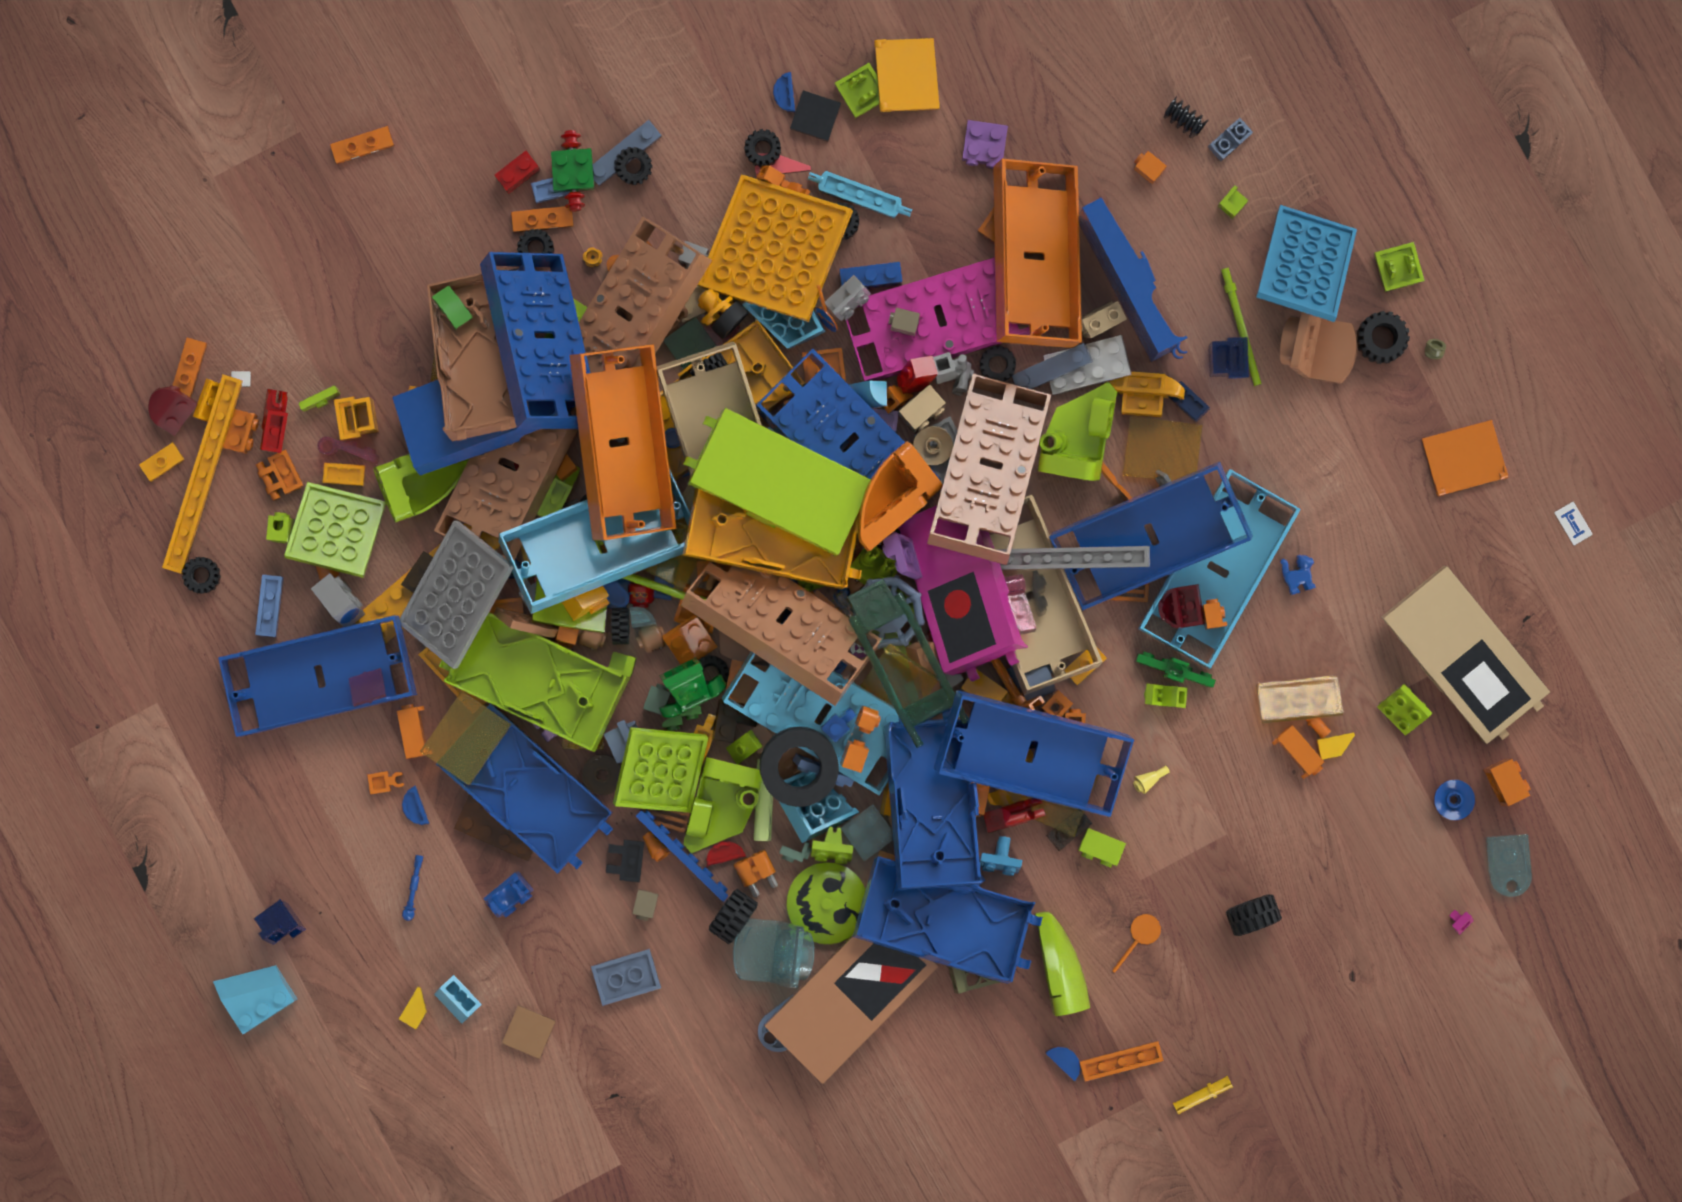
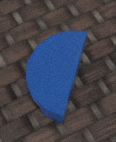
[773,72,795,112]
[402,785,430,825]
[1045,1047,1080,1081]

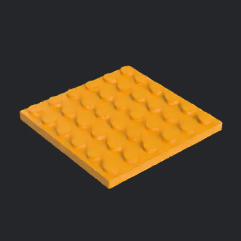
[697,174,853,322]

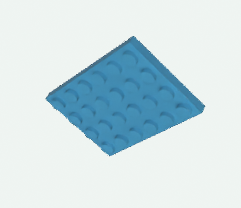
[1256,205,1357,322]

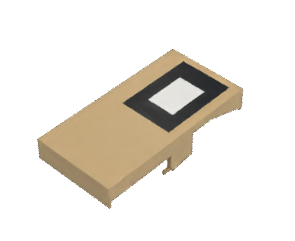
[1381,566,1550,744]

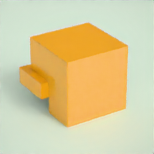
[334,396,379,440]
[561,586,609,621]

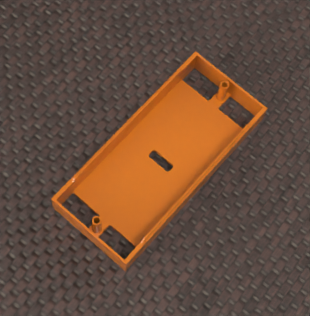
[993,159,1082,348]
[569,344,677,540]

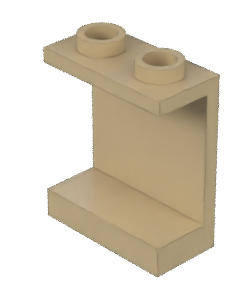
[1081,301,1127,338]

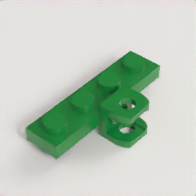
[1135,651,1216,688]

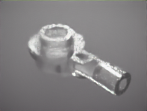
[832,591,854,621]

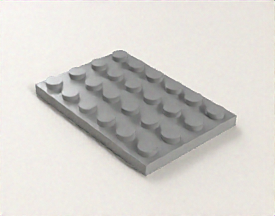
[400,521,513,669]

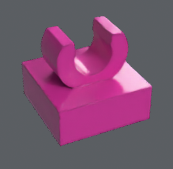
[1449,910,1474,935]

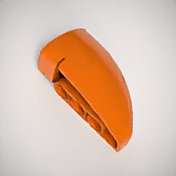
[858,441,943,552]

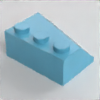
[742,302,826,349]
[779,771,859,843]
[213,965,298,1034]

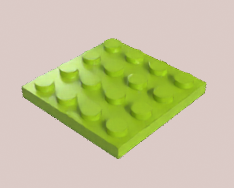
[284,482,386,578]
[613,727,709,813]

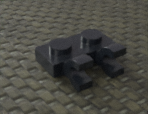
[606,840,644,882]

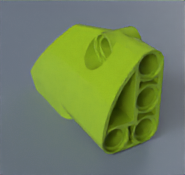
[1037,382,1117,481]
[683,757,762,853]

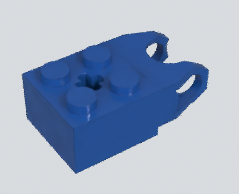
[483,871,534,918]

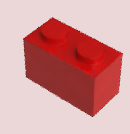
[494,151,540,194]
[897,356,938,394]

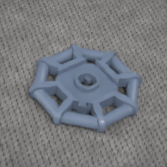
[850,575,925,650]

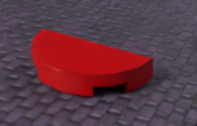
[706,841,746,866]

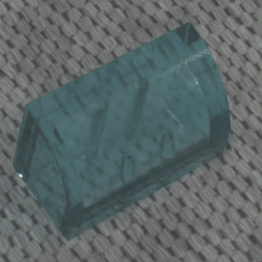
[629,607,658,629]

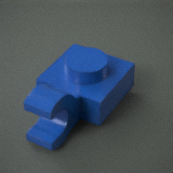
[821,707,856,743]

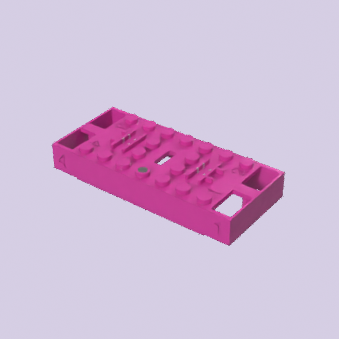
[845,257,1030,382]

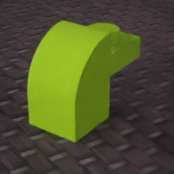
[1144,684,1188,708]

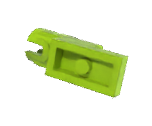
[537,466,581,517]

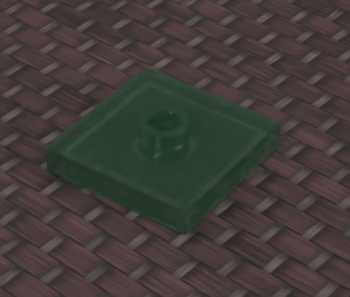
[663,317,717,370]

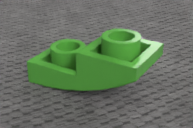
[432,286,473,330]
[662,706,702,731]

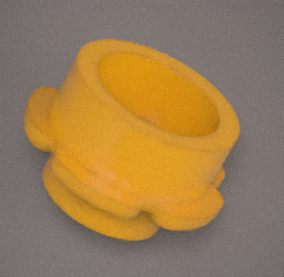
[583,247,603,267]

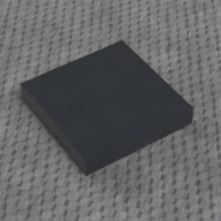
[790,90,841,142]

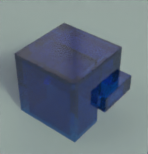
[1209,337,1249,379]
[254,899,306,945]

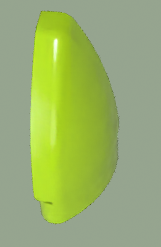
[373,454,469,523]
[1035,911,1090,1016]

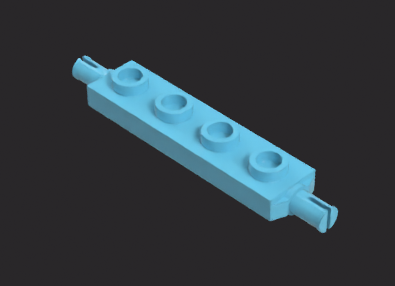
[807,171,912,218]

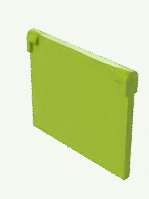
[532,578,607,633]

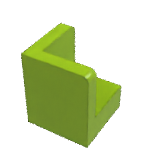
[1218,186,1248,219]
[607,652,637,678]

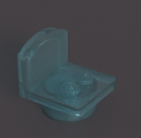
[733,918,814,988]

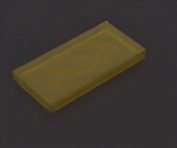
[1256,676,1344,724]

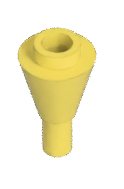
[1133,766,1170,794]

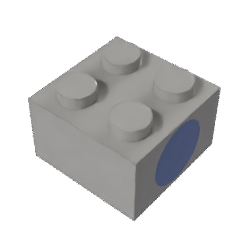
[311,573,365,627]

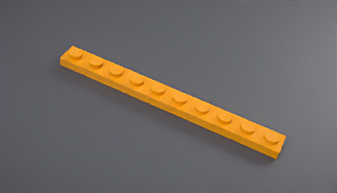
[162,374,243,574]

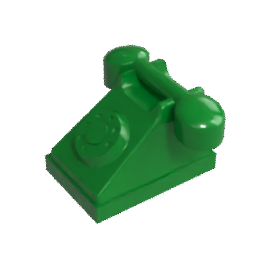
[659,657,727,718]

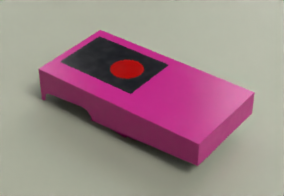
[899,505,1028,682]

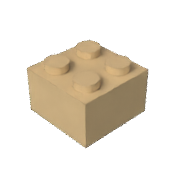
[898,385,946,433]

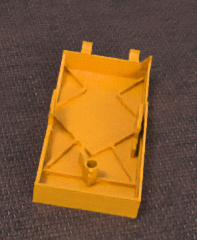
[683,488,862,589]

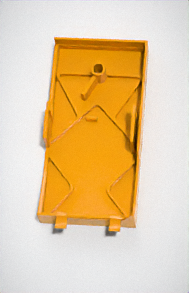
[660,319,805,481]

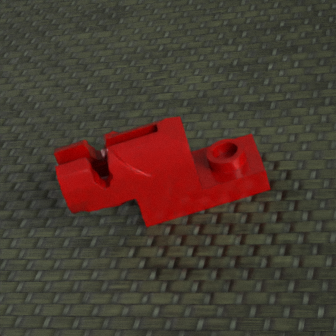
[260,389,288,453]
[983,798,1046,833]

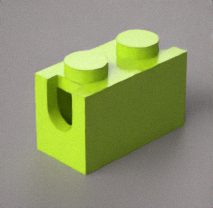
[266,512,295,544]
[1078,828,1126,868]

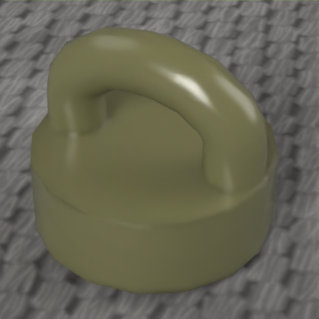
[1424,339,1446,360]

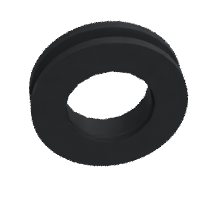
[759,727,839,807]

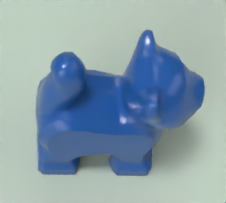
[1280,555,1316,595]

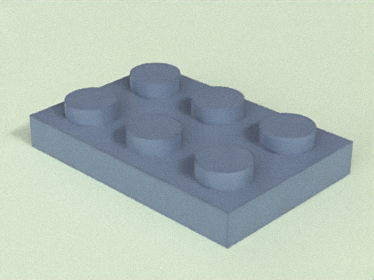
[591,949,661,1006]

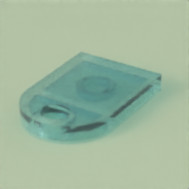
[1486,834,1532,897]

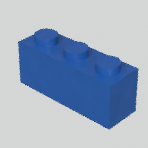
[840,262,902,289]

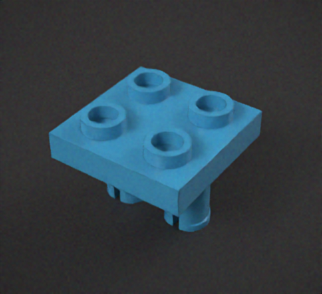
[979,836,1022,876]

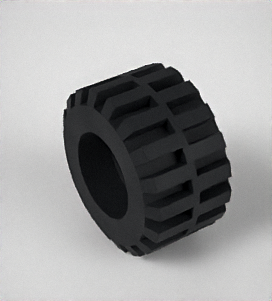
[1356,311,1410,364]
[708,889,758,944]
[1225,894,1282,936]

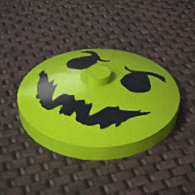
[787,862,866,944]

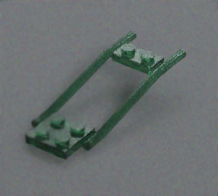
[847,579,970,748]

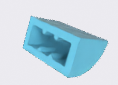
[848,381,887,408]
[434,975,482,1023]

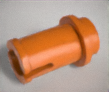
[1306,712,1331,739]

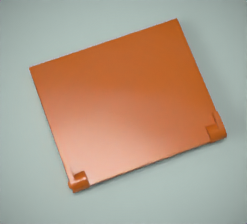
[1421,420,1509,497]

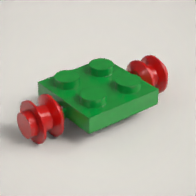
[551,130,594,212]

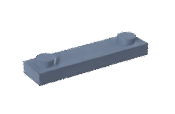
[593,120,662,186]
[1012,343,1093,389]

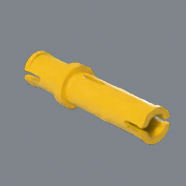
[1173,1076,1233,1115]

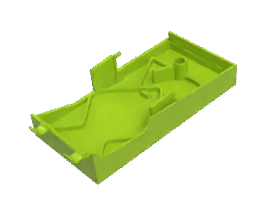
[683,408,871,556]
[439,612,630,752]

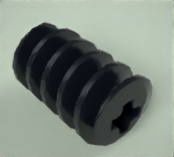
[1163,96,1209,139]

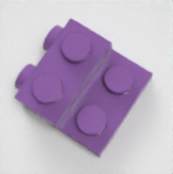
[962,120,1008,169]
[882,532,922,580]

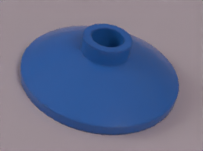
[1434,780,1475,820]

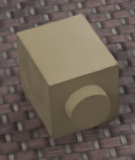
[888,308,920,337]
[632,889,659,921]

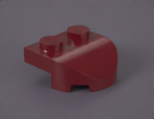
[148,385,197,436]
[1158,584,1205,628]

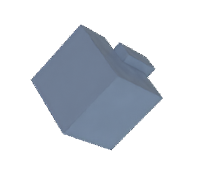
[1007,665,1056,701]
[604,720,638,764]

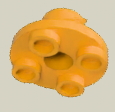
[698,289,735,326]

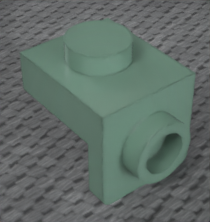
[779,842,812,863]

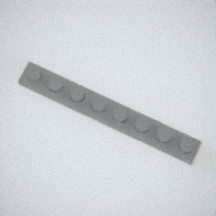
[996,546,1150,570]

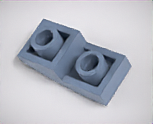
[1208,118,1253,161]

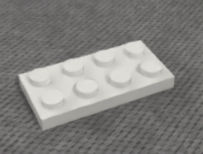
[1043,335,1132,395]

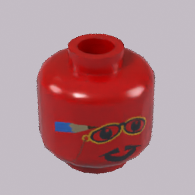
[628,582,654,608]

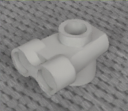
[952,362,974,396]

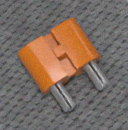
[733,849,778,897]

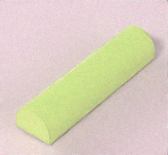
[754,759,773,841]

